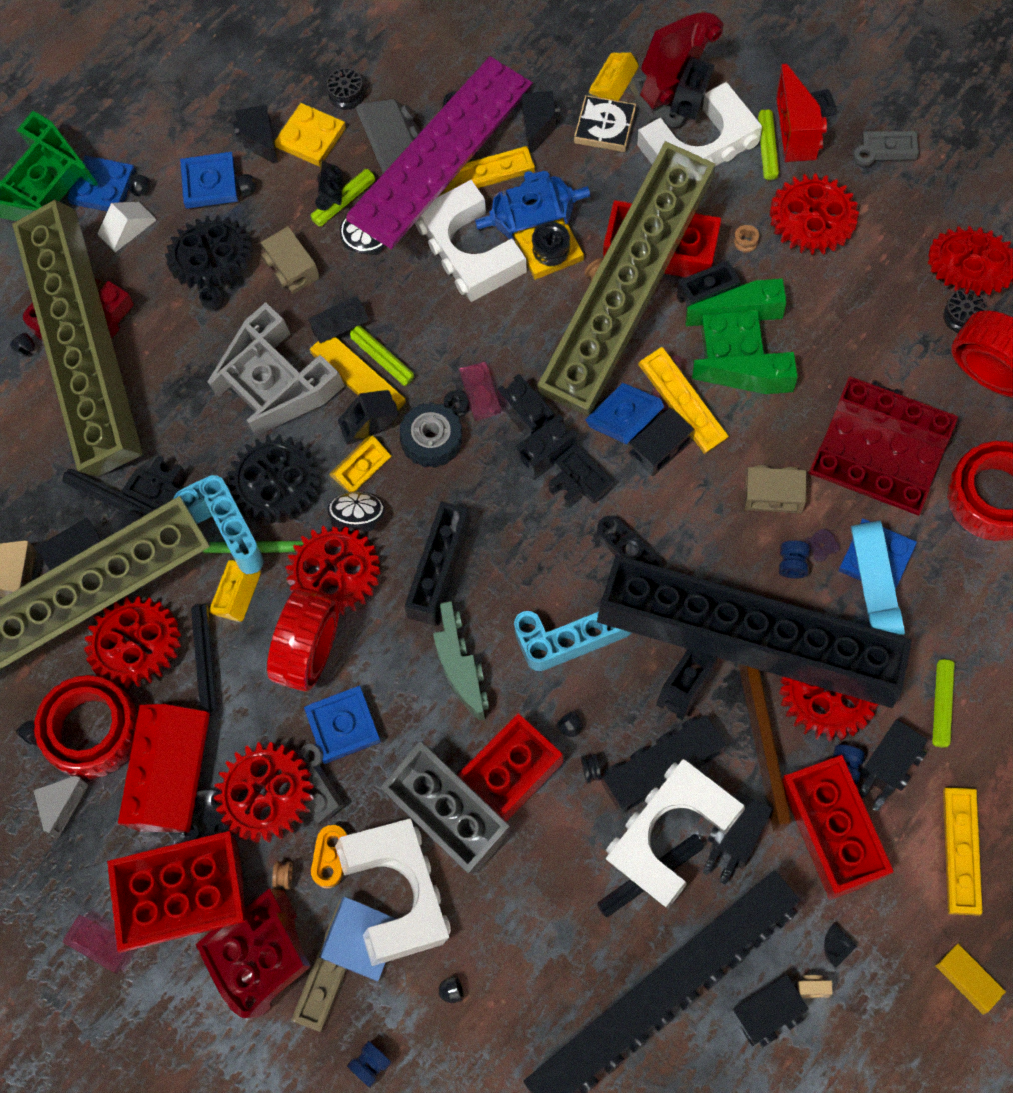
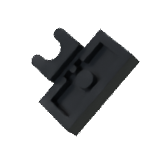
[548,444,614,509]
[122,456,186,510]

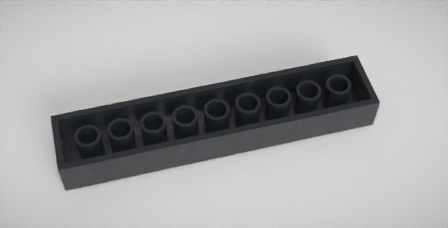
[596,555,912,708]
[523,870,801,1093]

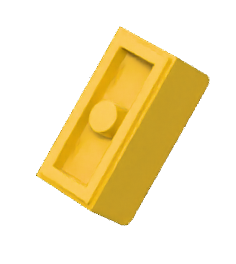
[589,52,638,101]
[329,435,391,492]
[209,560,261,622]
[935,944,1006,1015]

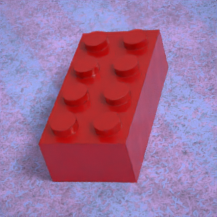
[603,200,721,277]

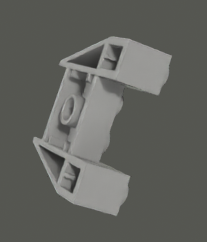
[207,302,344,436]

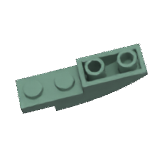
[433,602,489,721]

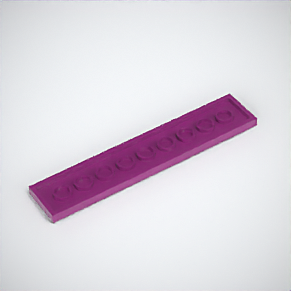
[346,56,533,249]

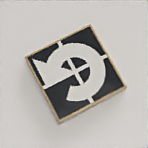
[574,95,636,152]

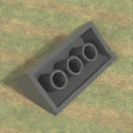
[356,99,444,192]
[380,741,511,873]

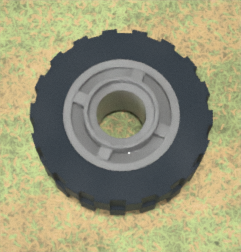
[400,402,462,468]

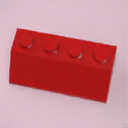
[118,704,210,832]
[782,755,894,901]

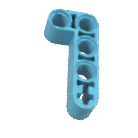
[174,475,264,574]
[851,520,905,636]
[514,611,631,671]

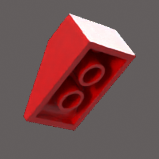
[776,64,827,162]

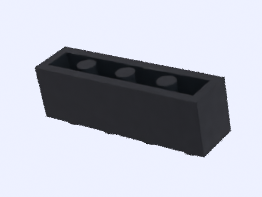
[404,501,471,626]
[602,715,726,815]

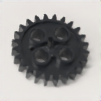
[165,215,253,290]
[227,434,320,524]

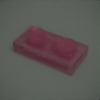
[459,361,501,421]
[62,914,131,974]

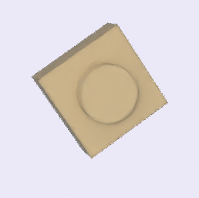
[795,975,833,998]

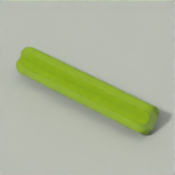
[758,109,779,180]
[310,169,375,227]
[350,326,414,386]
[932,659,955,748]

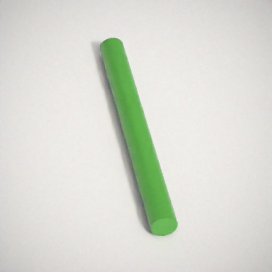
[203,541,304,553]

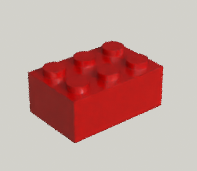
[458,713,563,822]

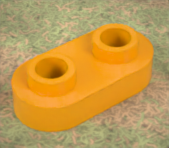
[311,825,347,889]

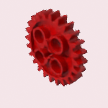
[769,173,859,255]
[928,226,1013,296]
[285,525,381,616]
[84,596,181,688]
[779,676,878,742]
[214,742,314,843]

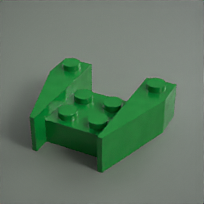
[0,111,98,221]
[685,278,798,394]

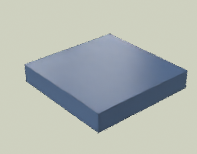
[318,897,397,981]

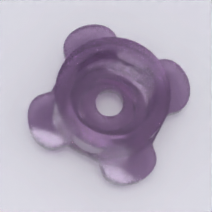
[804,529,839,562]

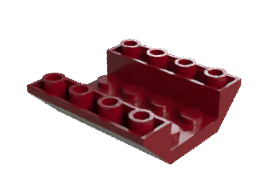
[808,376,958,516]

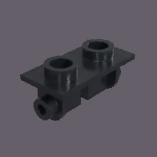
[315,160,344,211]
[308,296,369,343]

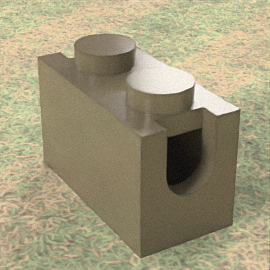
[261,226,320,294]
[744,465,806,514]

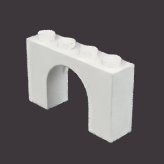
[637,82,762,166]
[415,180,527,302]
[606,759,745,909]
[335,818,451,966]

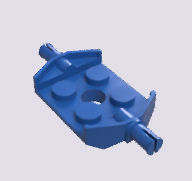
[475,176,591,240]

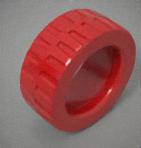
[951,310,1013,398]
[947,441,1013,541]
[267,587,340,692]
[34,675,138,779]

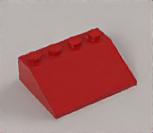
[107,831,245,953]

